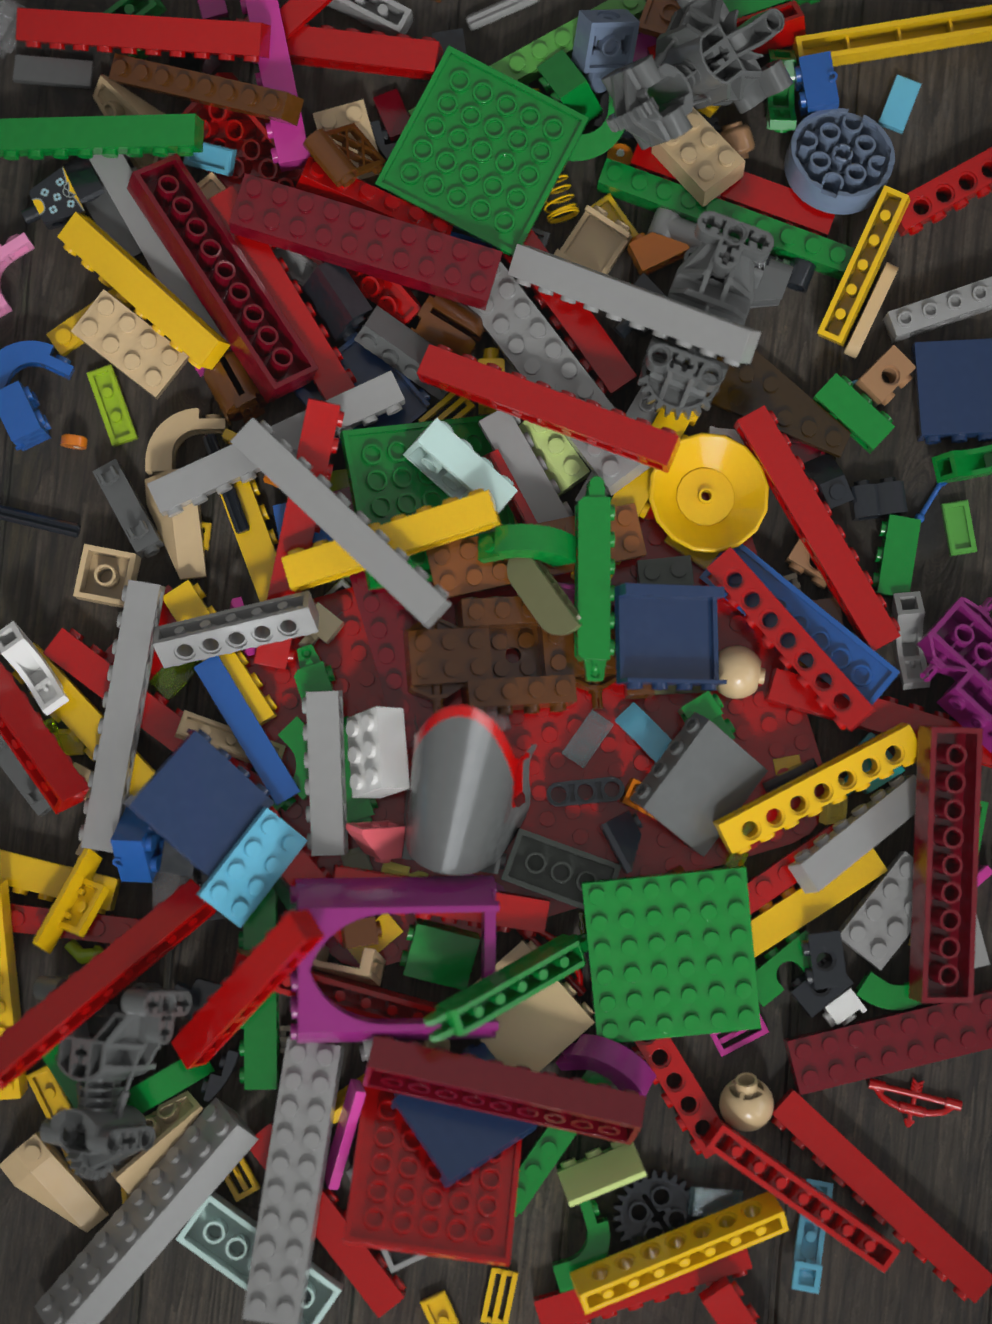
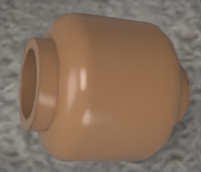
[719,121,755,159]

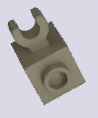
[298,602,345,647]

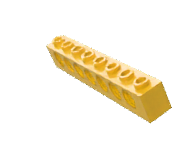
[713,722,918,855]
[569,1191,789,1314]

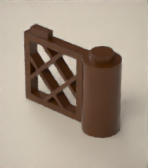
[303,123,386,188]

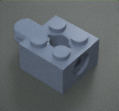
[571,9,640,93]

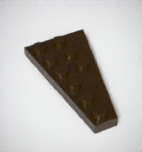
[705,350,851,459]

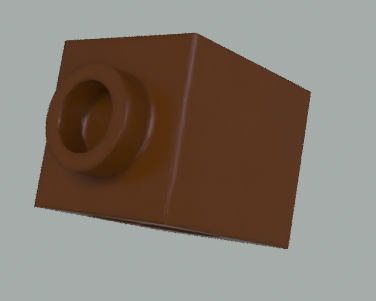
[341,916,382,949]

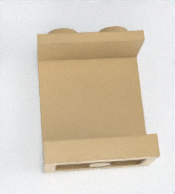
[311,944,386,987]

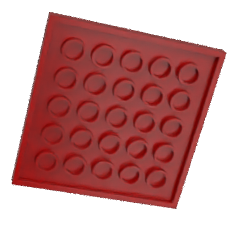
[343,1086,522,1267]

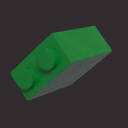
[399,918,480,990]

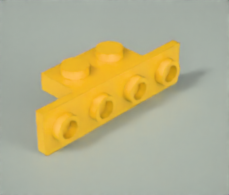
[33,848,110,954]

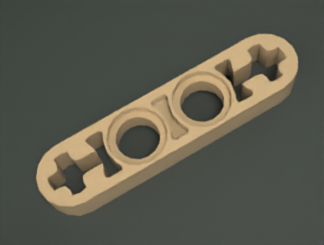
[844,262,899,359]

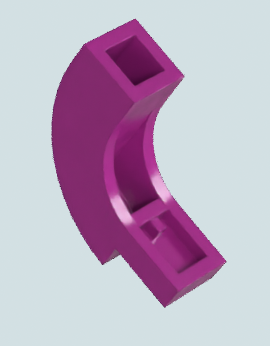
[556,1034,656,1096]

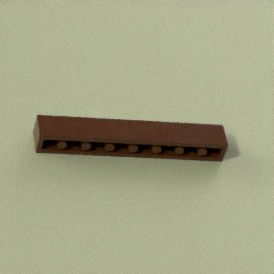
[109,53,304,126]

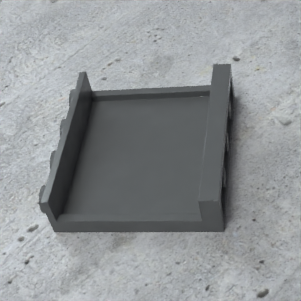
[630,712,768,857]

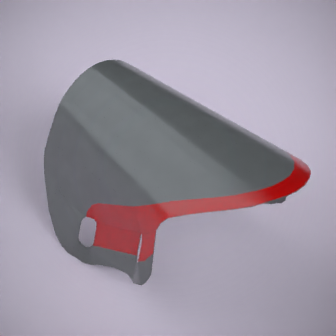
[404,705,537,875]

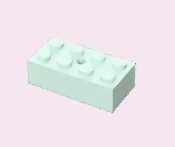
[403,418,518,514]

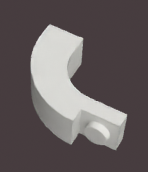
[0,621,69,716]

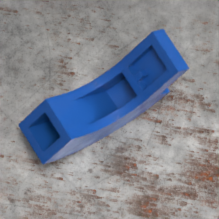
[0,341,74,389]

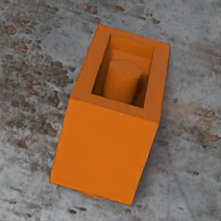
[627,232,689,276]

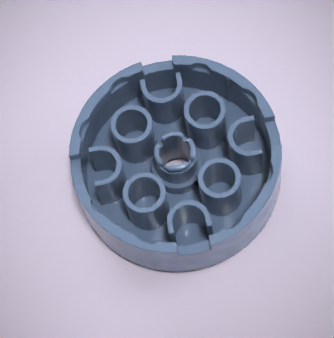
[784,108,895,215]

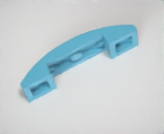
[614,702,672,763]
[791,1179,834,1294]

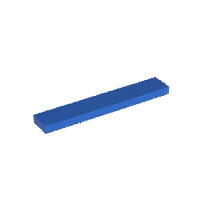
[194,655,301,806]

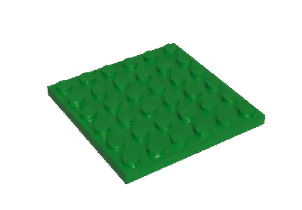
[375,45,589,258]
[340,415,515,590]
[582,866,761,1043]

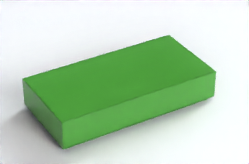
[940,500,977,557]

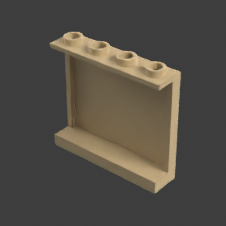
[474,939,595,1072]

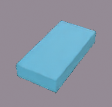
[878,75,921,134]
[183,141,237,176]

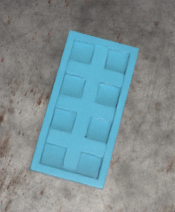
[197,807,308,928]

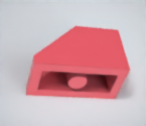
[346,820,405,863]

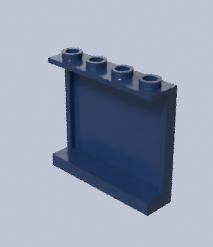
[292,325,431,451]
[910,338,992,445]
[614,583,727,691]
[124,729,274,877]
[391,1042,538,1188]

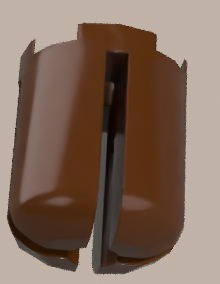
[411,295,485,356]
[204,349,274,425]

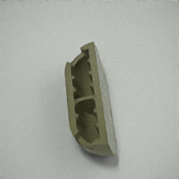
[507,558,582,635]

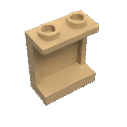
[553,205,632,275]

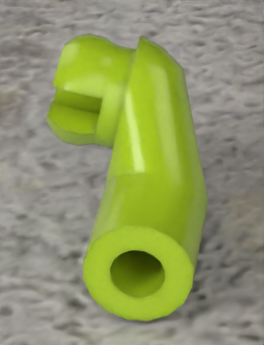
[64,939,104,964]

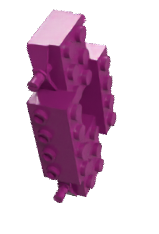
[916,597,992,753]

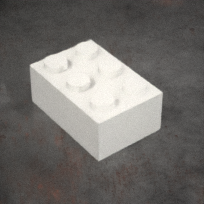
[346,706,410,799]

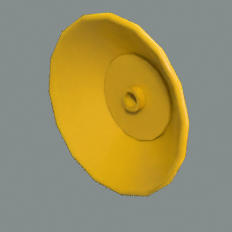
[649,433,769,553]

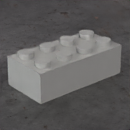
[838,851,914,970]

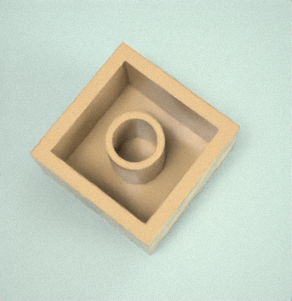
[73,544,141,608]

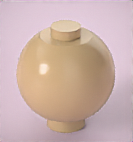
[717,645,766,699]
[719,1073,774,1132]

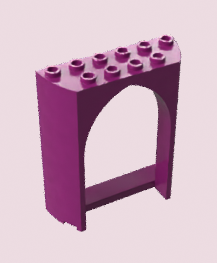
[290,876,499,1043]

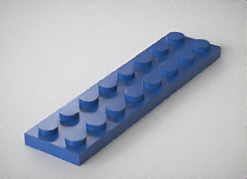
[699,544,900,706]

